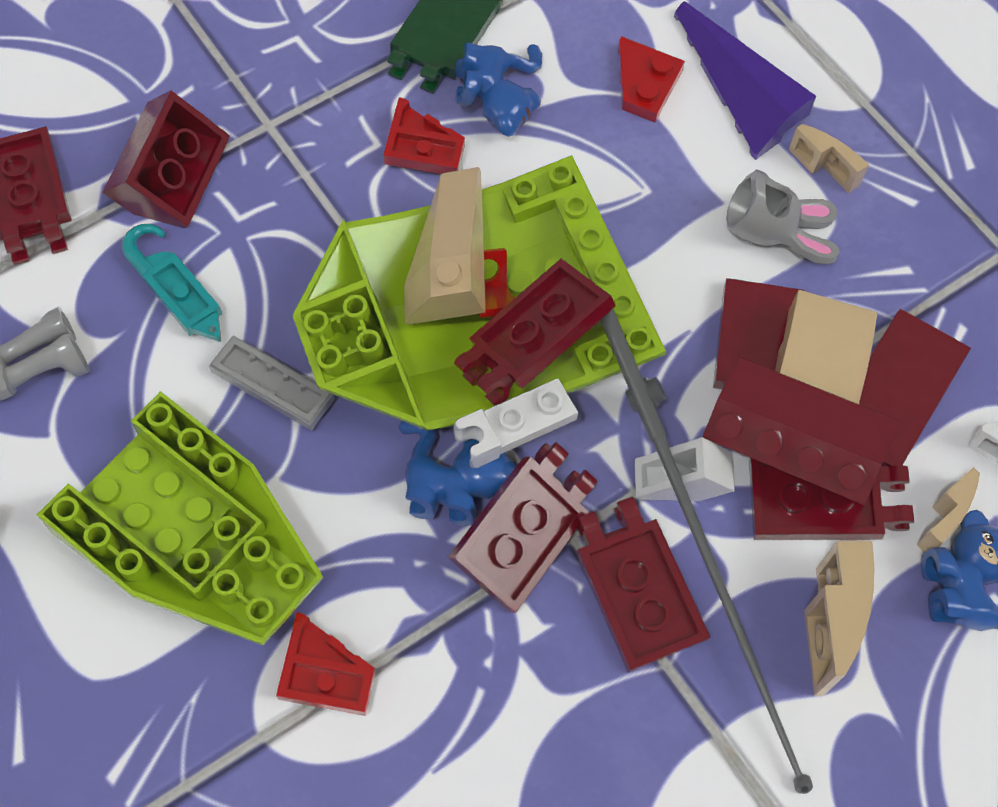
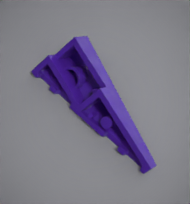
[674,1,816,160]

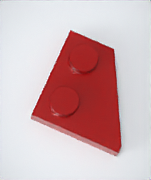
[618,36,685,123]
[383,97,465,174]
[276,612,376,716]

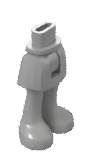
[0,306,90,401]

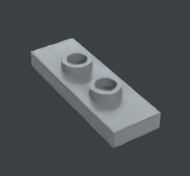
[209,335,335,431]

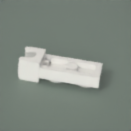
[454,378,578,468]

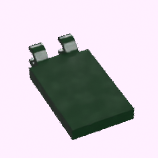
[387,0,503,94]

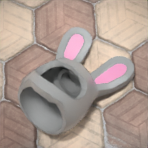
[726,169,840,264]

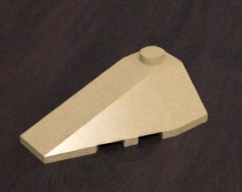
[404,167,485,325]

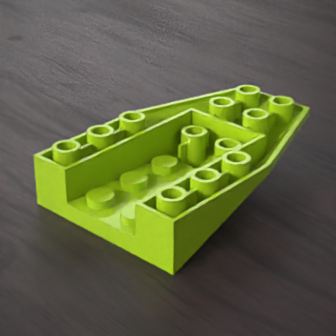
[36,391,323,646]

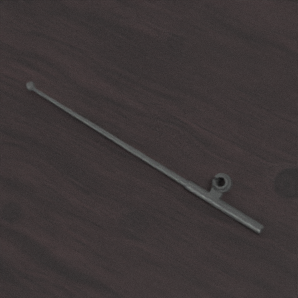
[600,309,813,794]

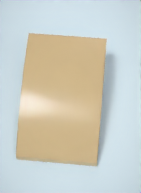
[775,290,877,404]
[804,541,875,696]

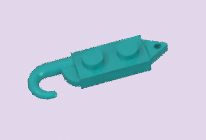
[122,224,223,342]

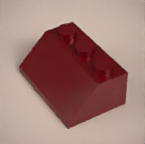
[102,90,230,228]

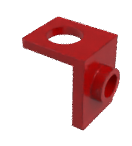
[479,248,514,318]

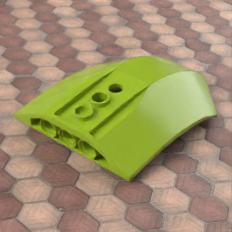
[292,155,666,430]

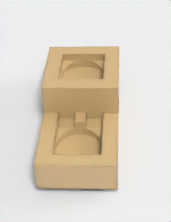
[789,124,869,193]
[917,467,980,553]

